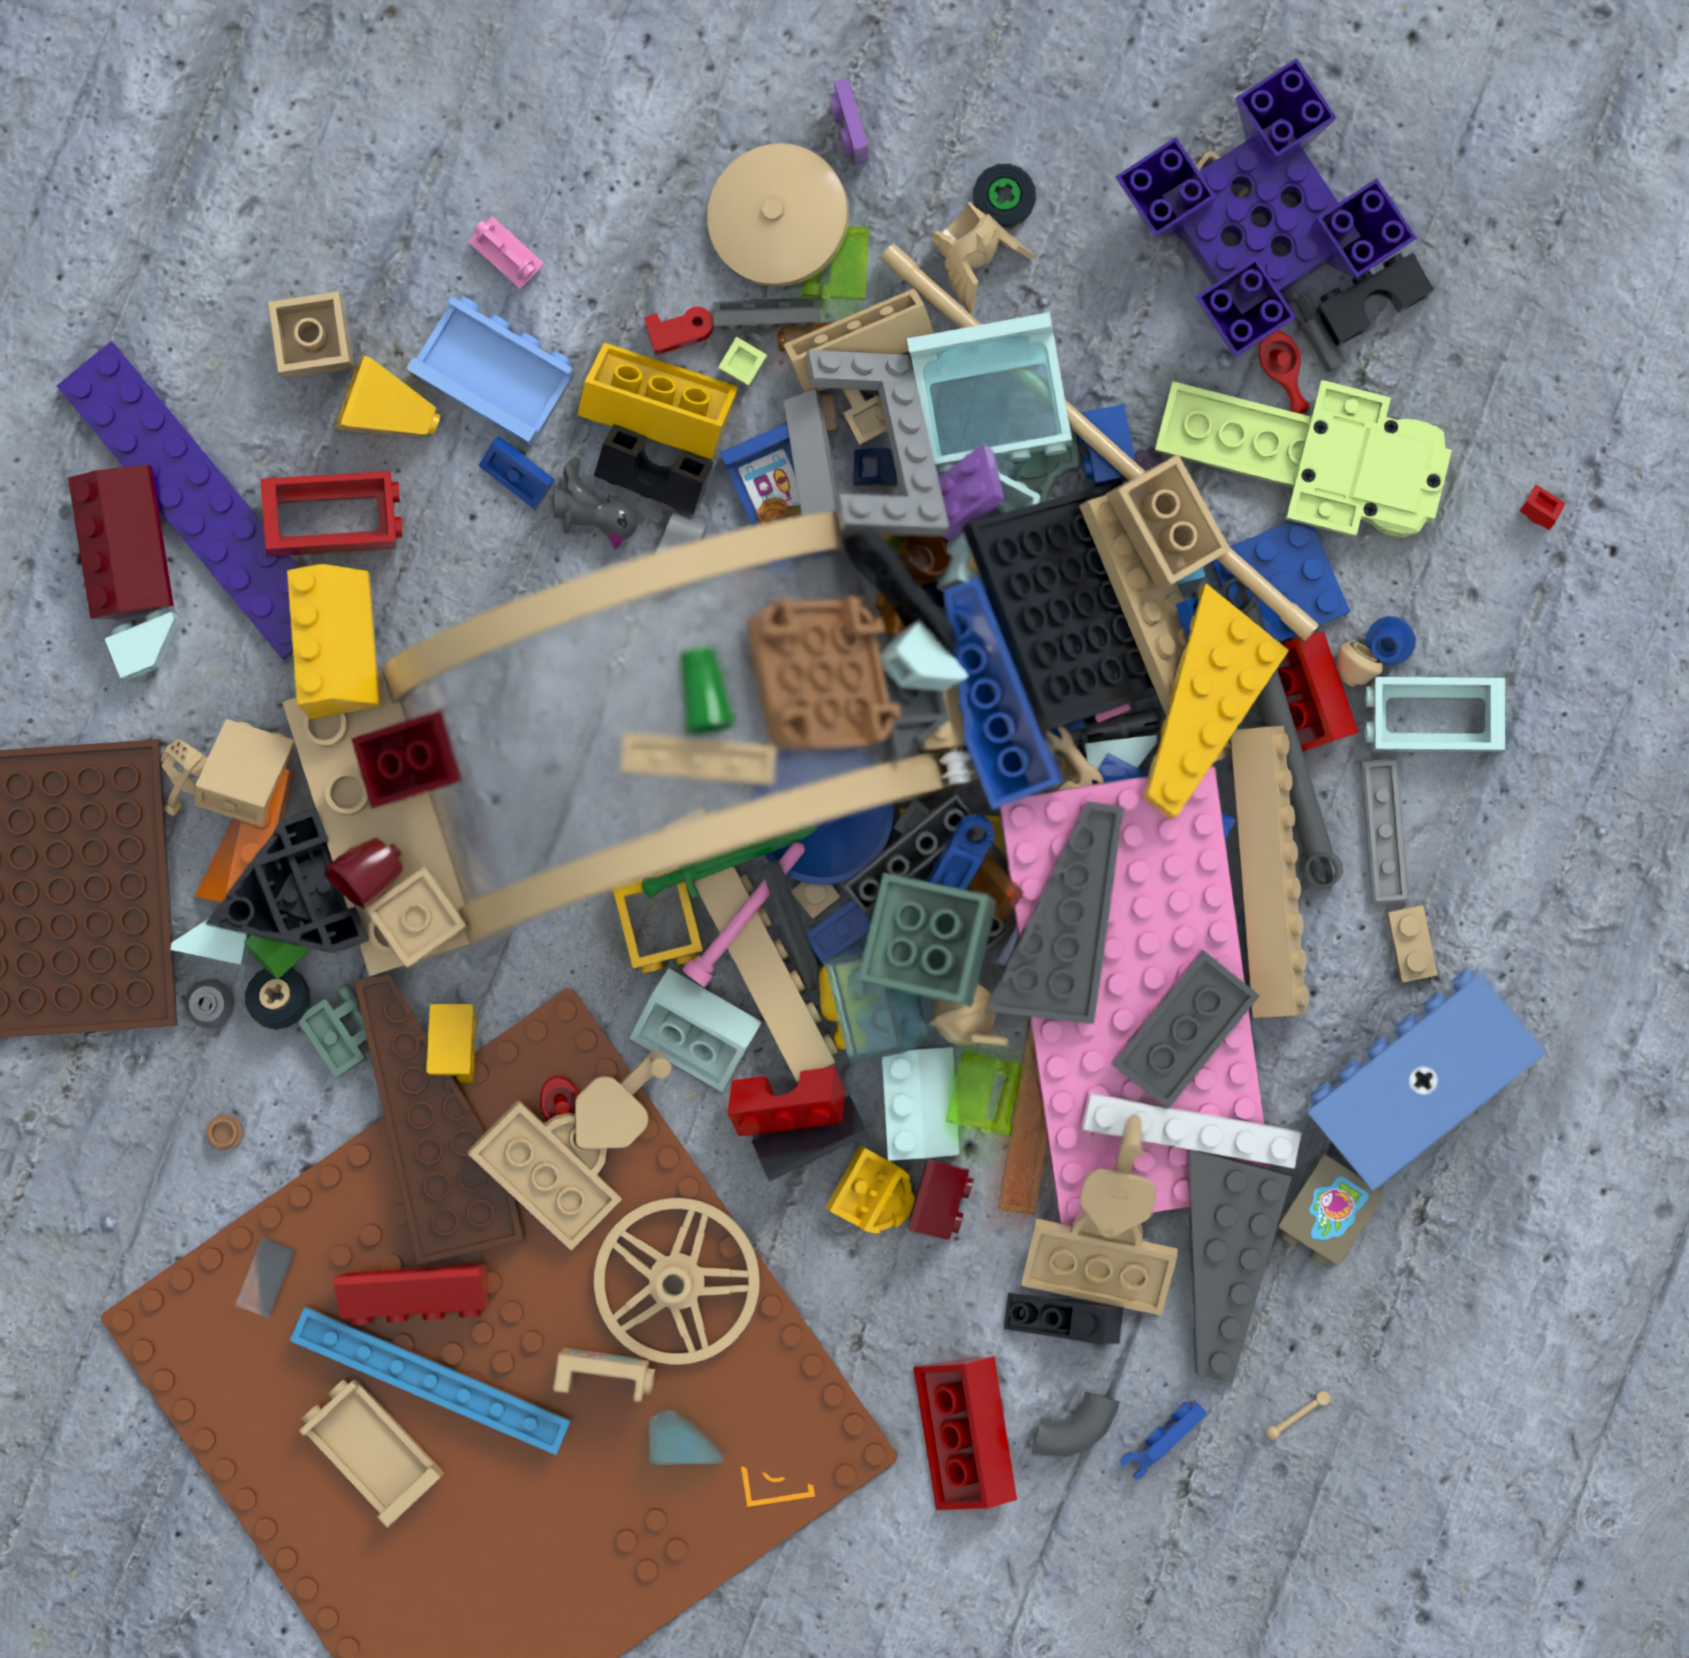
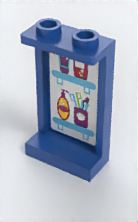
[720,424,834,576]

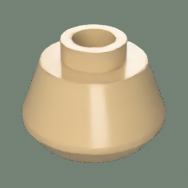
[1336,641,1383,687]

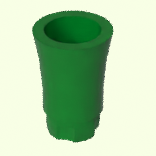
[679,647,737,735]

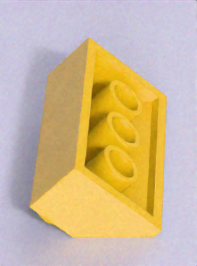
[577,342,739,460]
[287,564,380,719]

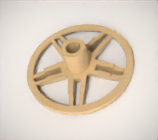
[594,1198,760,1364]

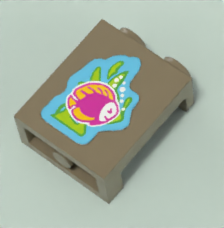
[1277,1153,1385,1267]

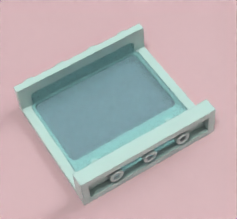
[907,312,1073,475]

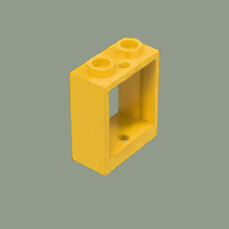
[613,867,704,974]

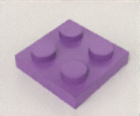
[829,78,868,166]
[938,443,1005,541]

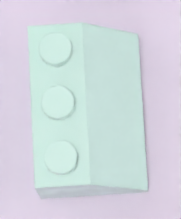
[629,968,762,1092]
[881,1047,959,1160]

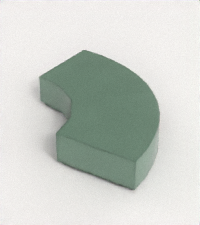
[1014,432,1079,503]

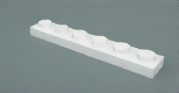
[1082,1092,1302,1168]

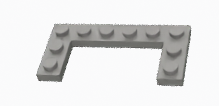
[804,350,949,536]

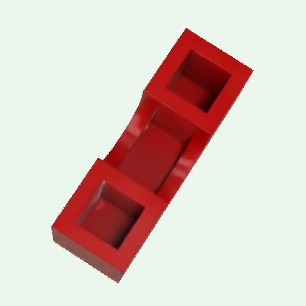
[727,1067,845,1136]

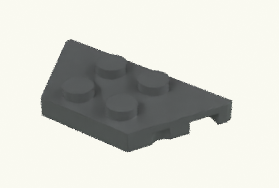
[876,633,949,762]

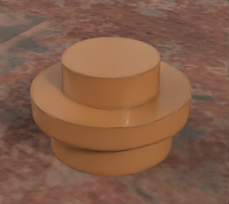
[206,1114,243,1150]

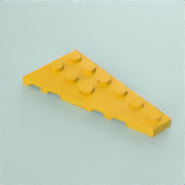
[1143,583,1289,820]

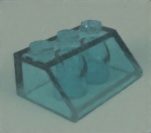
[824,941,930,1063]

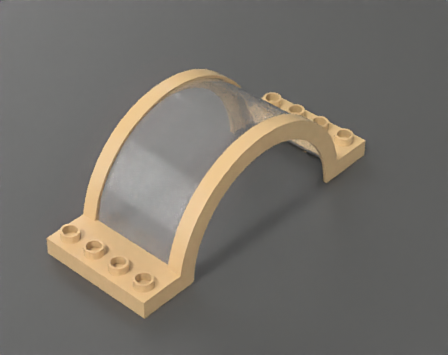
[282,511,1057,977]

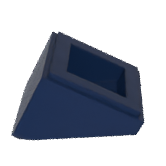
[853,448,897,486]

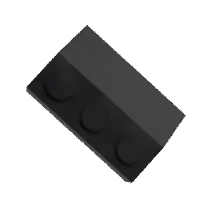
[752,1095,868,1182]

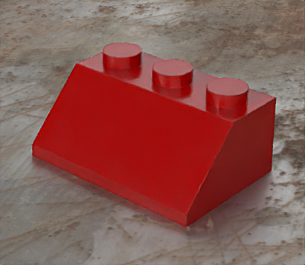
[1277,631,1359,752]

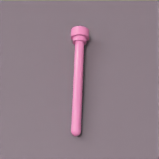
[682,842,805,987]

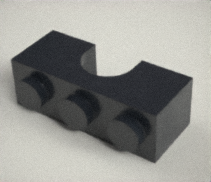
[1316,253,1434,347]
[594,424,714,515]

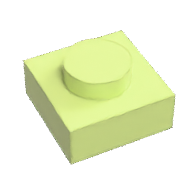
[718,337,767,387]

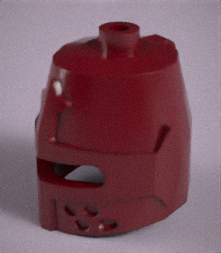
[324,837,403,910]

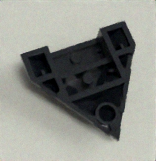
[205,808,369,954]

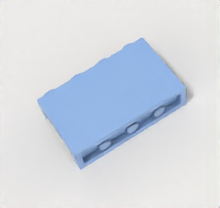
[406,296,575,447]

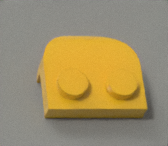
[825,1145,915,1234]

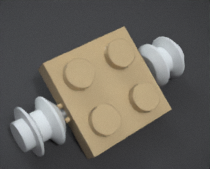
[919,655,977,785]

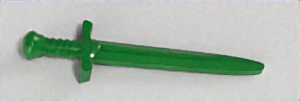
[641,825,817,898]

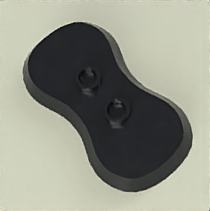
[841,527,958,656]

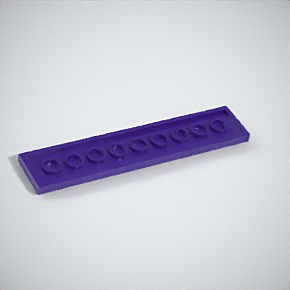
[57,341,300,660]

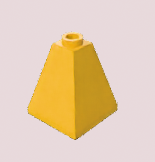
[334,356,441,437]

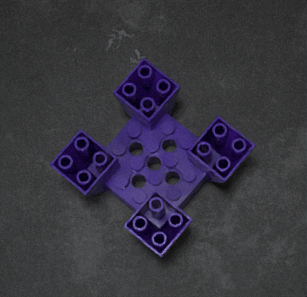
[1115,58,1417,358]

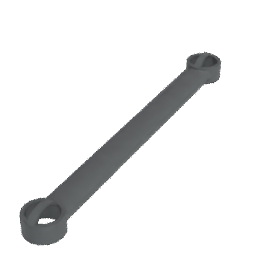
[1221,577,1343,889]

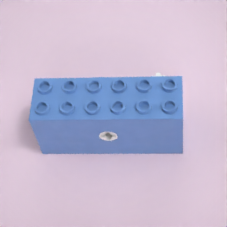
[1308,967,1545,1191]

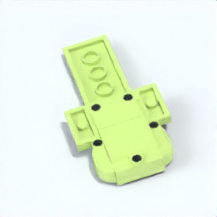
[1154,380,1452,538]

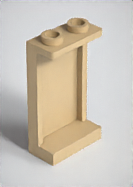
[299,1378,444,1527]

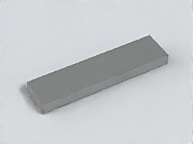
[783,388,838,516]
[1361,758,1409,904]

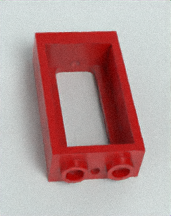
[260,471,403,557]

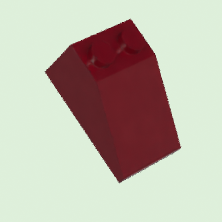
[351,710,462,809]

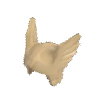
[930,201,1035,313]
[930,984,1008,1046]

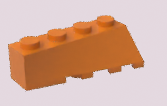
[194,768,295,902]

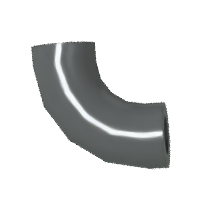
[1032,1392,1120,1457]

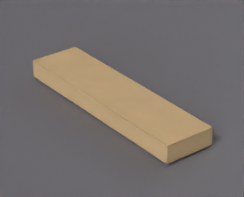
[620,733,776,785]

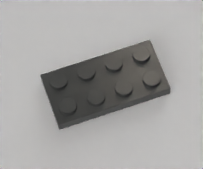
[1110,949,1260,1109]

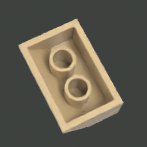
[1105,455,1231,589]

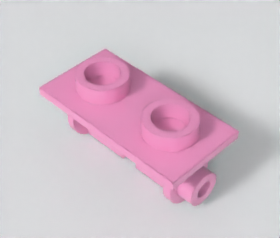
[468,216,544,290]

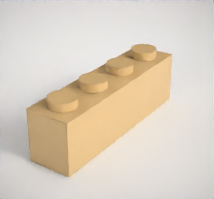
[783,288,934,392]

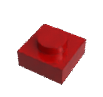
[1519,484,1566,530]

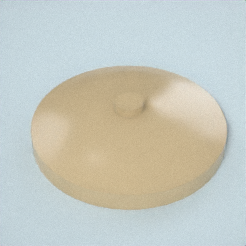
[707,143,849,287]

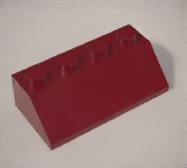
[68,465,174,619]

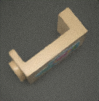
[554,1348,655,1402]

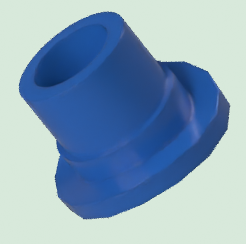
[1366,616,1416,666]

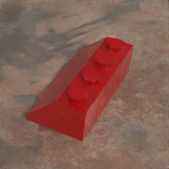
[333,1263,489,1325]
[913,1356,1017,1510]

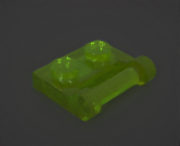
[801,226,870,300]
[946,1051,1026,1137]

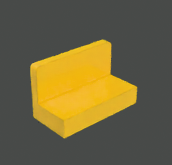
[427,1004,477,1084]

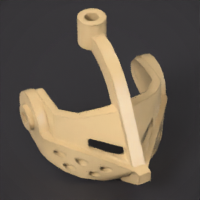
[160,738,208,816]

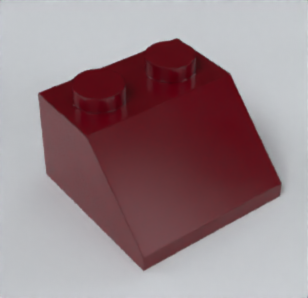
[907,1158,974,1240]

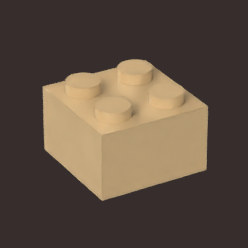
[268,291,355,379]

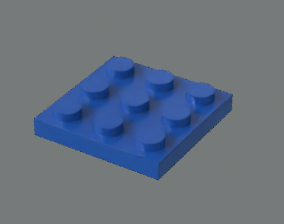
[1211,521,1350,643]

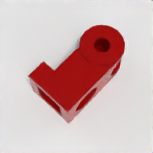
[644,306,713,357]

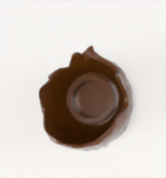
[896,535,951,586]

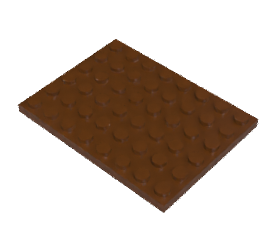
[0,739,178,1038]

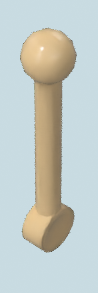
[1266,1391,1331,1440]

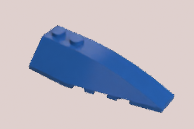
[944,577,1065,810]

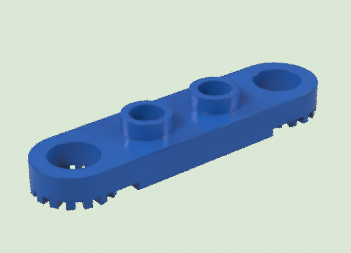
[926,814,994,891]

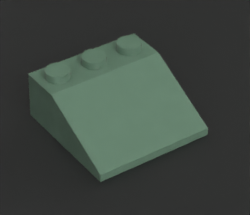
[858,873,997,1008]

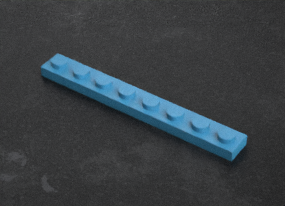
[290,1306,571,1455]

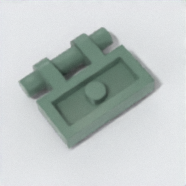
[298,984,367,1078]

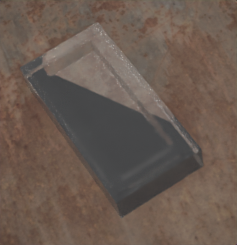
[235,1237,297,1318]

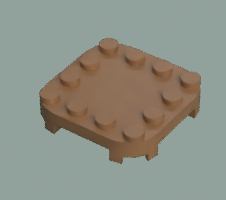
[747,596,900,752]

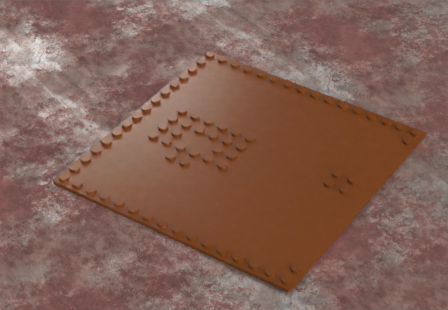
[101,989,897,1658]

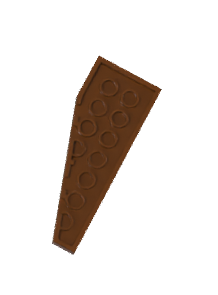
[354,974,524,1265]

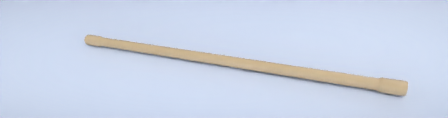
[880,243,1319,641]

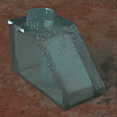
[649,1410,724,1464]

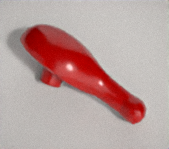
[1258,330,1310,414]
[540,1076,579,1143]

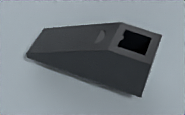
[1004,1293,1124,1345]

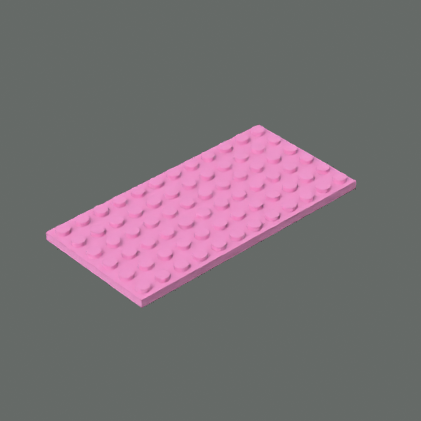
[999,766,1270,1226]

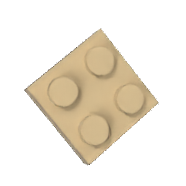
[365,866,468,968]

